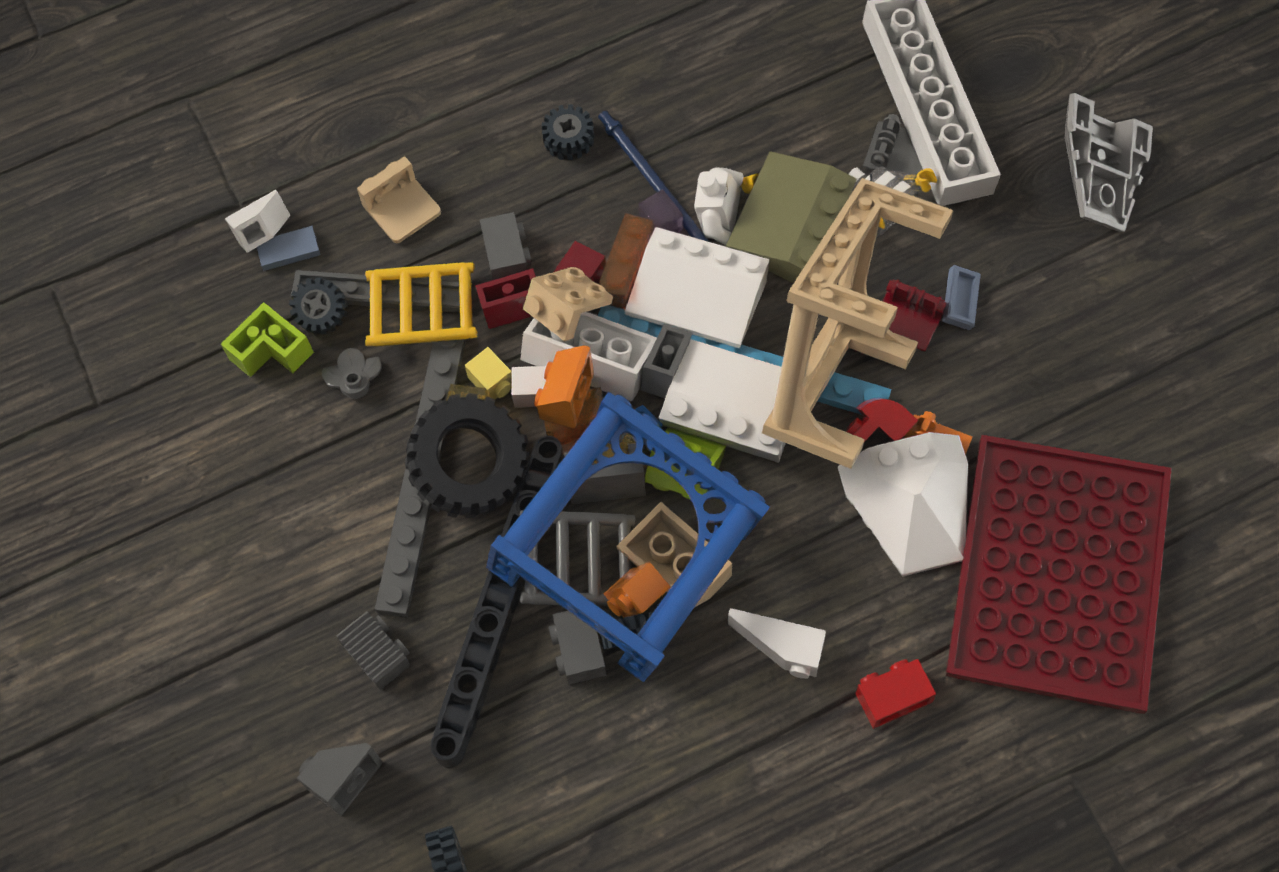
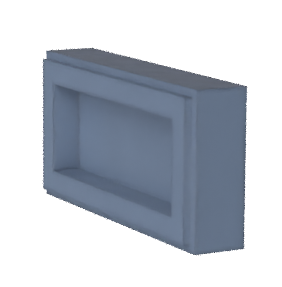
[257,226,321,271]
[942,265,981,330]

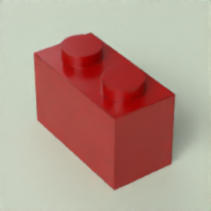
[856,659,936,729]

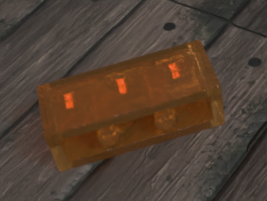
[599,213,654,310]

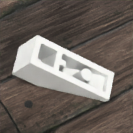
[728,608,826,678]

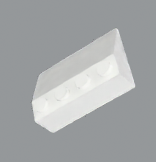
[625,227,770,348]
[659,339,785,463]

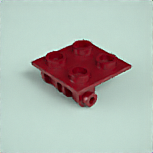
[883,279,947,352]

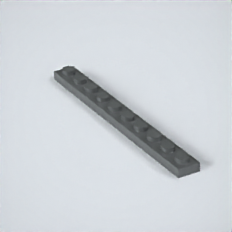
[375,327,467,618]

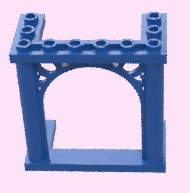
[486,392,770,683]

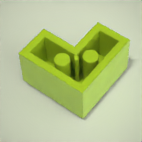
[221,302,314,377]

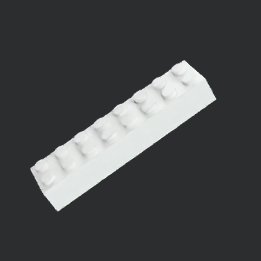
[862,0,1001,206]

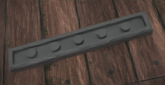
[291,270,472,313]

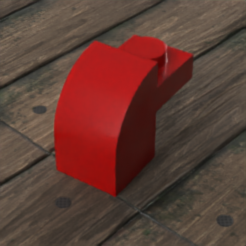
[846,398,918,442]

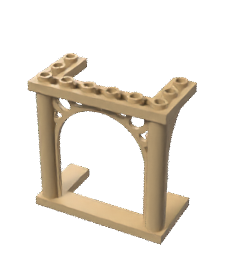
[762,178,953,469]

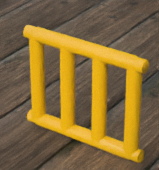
[365,262,477,347]

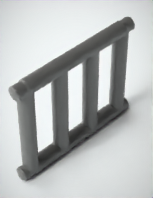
[520,510,635,607]

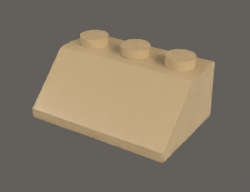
[617,502,732,607]

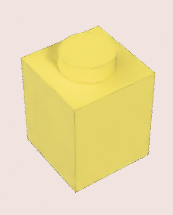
[464,347,512,399]

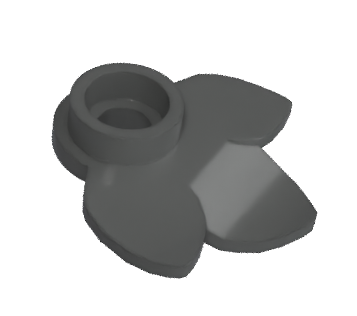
[322,348,382,399]

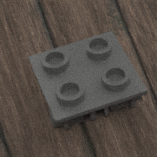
[863,114,923,179]

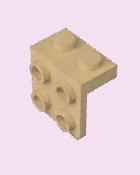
[357,156,441,243]
[523,267,613,342]

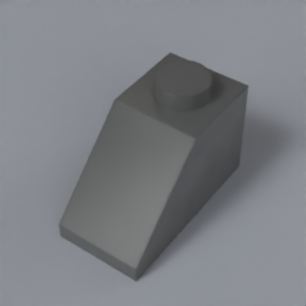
[640,324,692,398]

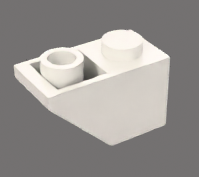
[225,190,290,252]

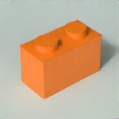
[604,562,671,618]

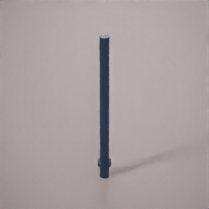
[598,111,709,242]

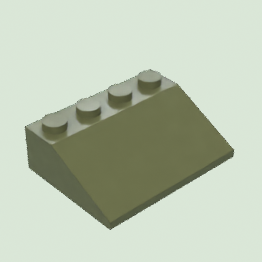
[725,152,857,283]

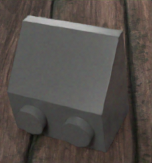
[297,743,383,816]

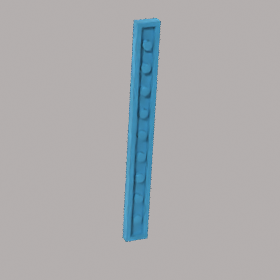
[598,305,892,415]

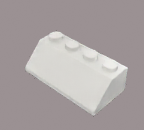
[520,312,657,401]

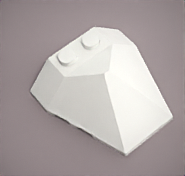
[838,432,968,577]

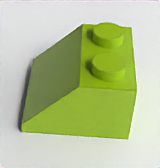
[645,427,726,500]

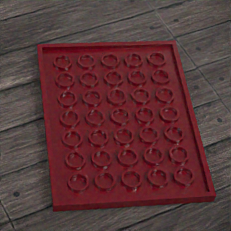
[945,435,1172,714]

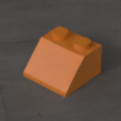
[534,345,594,428]

